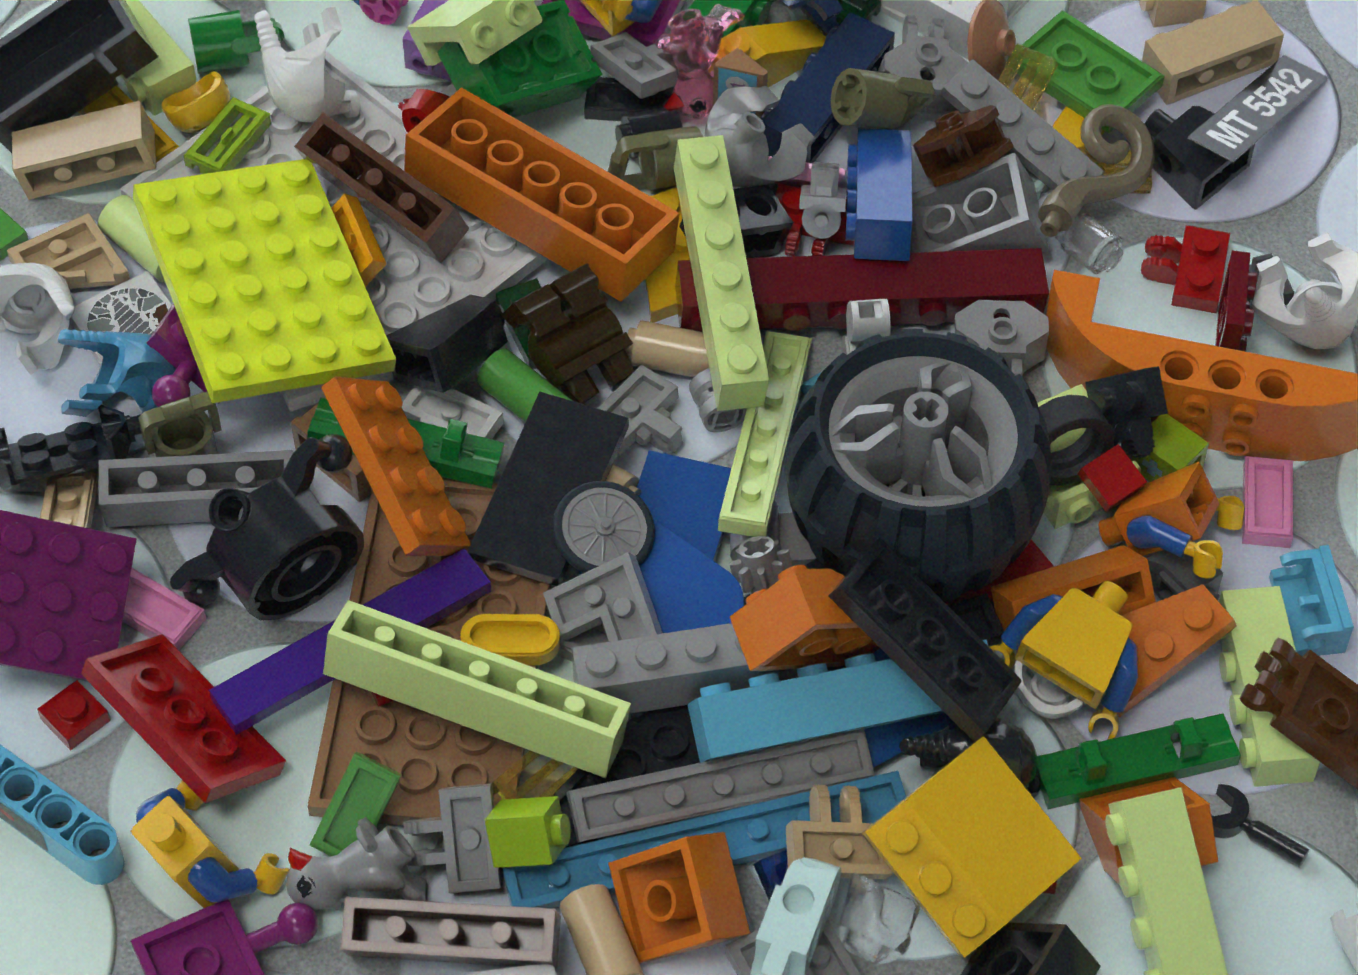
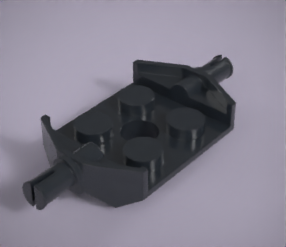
[0,404,142,491]

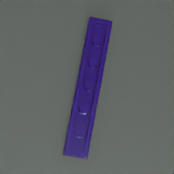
[209,548,491,735]

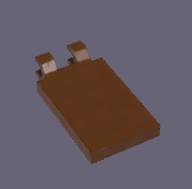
[1239,638,1358,789]

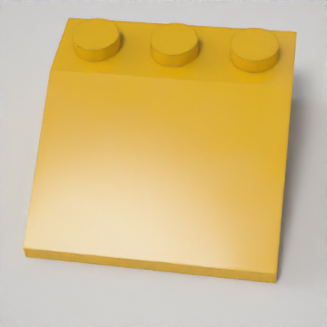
[862,736,1082,958]

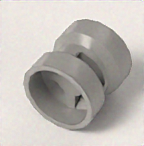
[689,369,747,432]

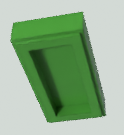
[310,752,402,856]

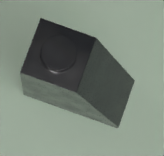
[387,295,508,393]

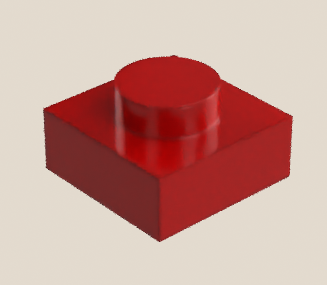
[37,680,110,750]

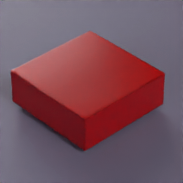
[1077,444,1147,512]

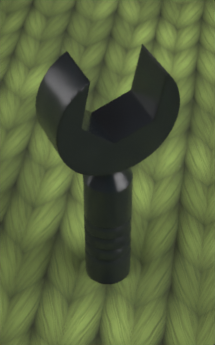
[1211,784,1310,867]

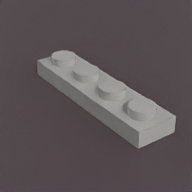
[941,59,1104,190]

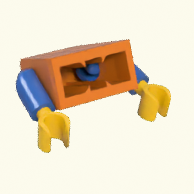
[1098,462,1245,578]

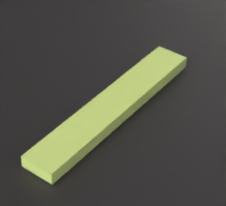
[718,331,812,537]

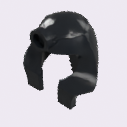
[899,717,1040,798]

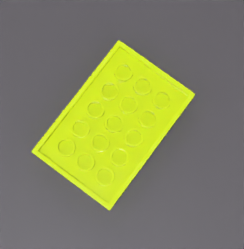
[133,159,396,403]

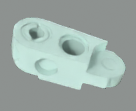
[750,857,842,975]

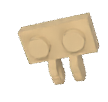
[786,785,893,879]

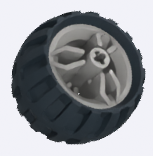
[786,329,1051,603]

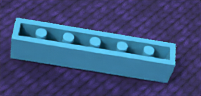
[687,640,988,763]

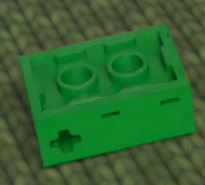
[437,0,603,118]

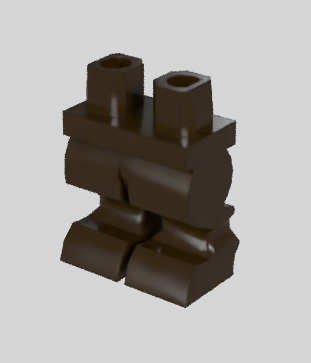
[501,263,635,404]

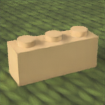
[1142,0,1284,105]
[12,100,156,200]

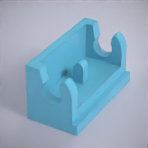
[1269,545,1354,656]

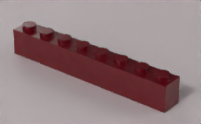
[675,248,1049,332]

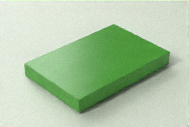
[1007,10,1164,134]

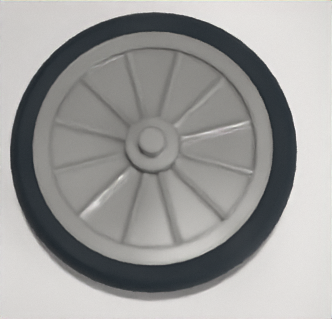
[552,481,655,573]

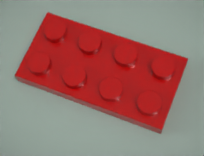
[81,634,286,804]

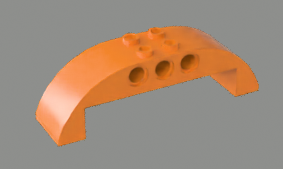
[1046,269,1358,461]

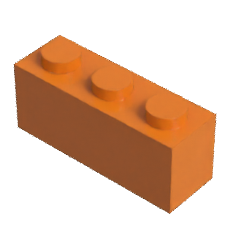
[991,545,1156,631]

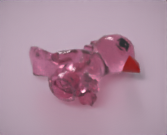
[654,4,745,120]

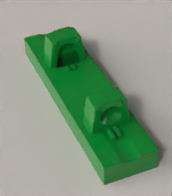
[307,397,505,489]
[1036,713,1241,809]

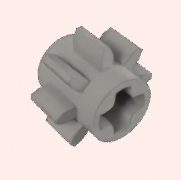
[729,536,793,594]

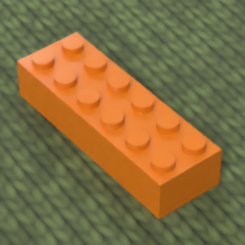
[404,87,680,302]

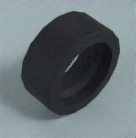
[1039,395,1115,486]

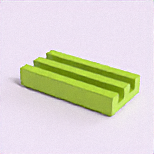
[183,97,272,174]

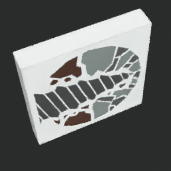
[69,271,172,366]

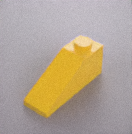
[706,19,826,89]

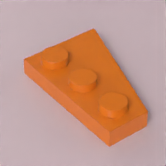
[1117,584,1237,718]

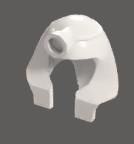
[254,7,360,122]
[1251,232,1358,349]
[0,262,74,375]

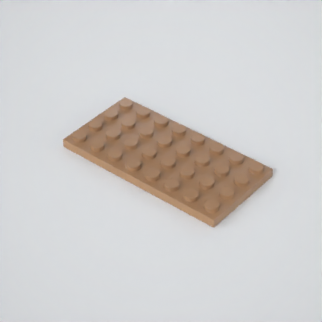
[308,478,551,825]

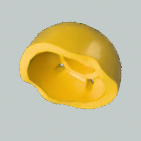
[162,71,231,133]

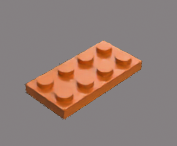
[321,377,471,556]

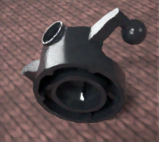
[170,434,364,620]

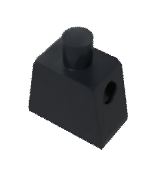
[1145,106,1255,210]

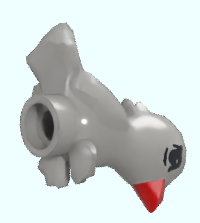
[286,817,426,910]

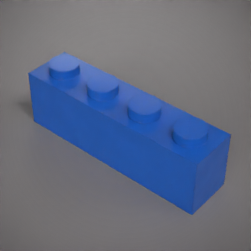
[846,128,912,261]

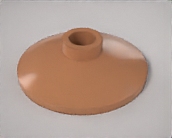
[967,0,1016,81]

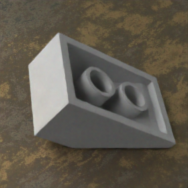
[910,153,1049,253]

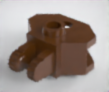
[912,105,1014,187]

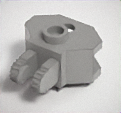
[878,15,968,114]
[955,300,1049,377]

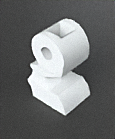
[842,299,890,355]

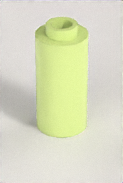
[98,195,165,283]

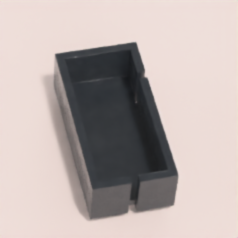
[0,0,159,154]

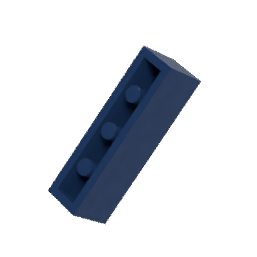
[760,12,895,163]

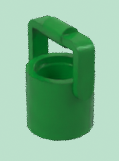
[188,10,284,74]

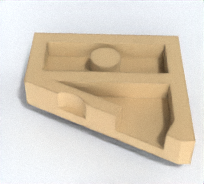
[7,213,130,289]

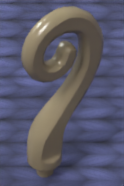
[1038,104,1155,237]

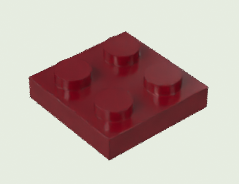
[1215,250,1257,352]

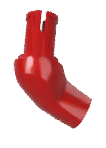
[398,89,450,132]

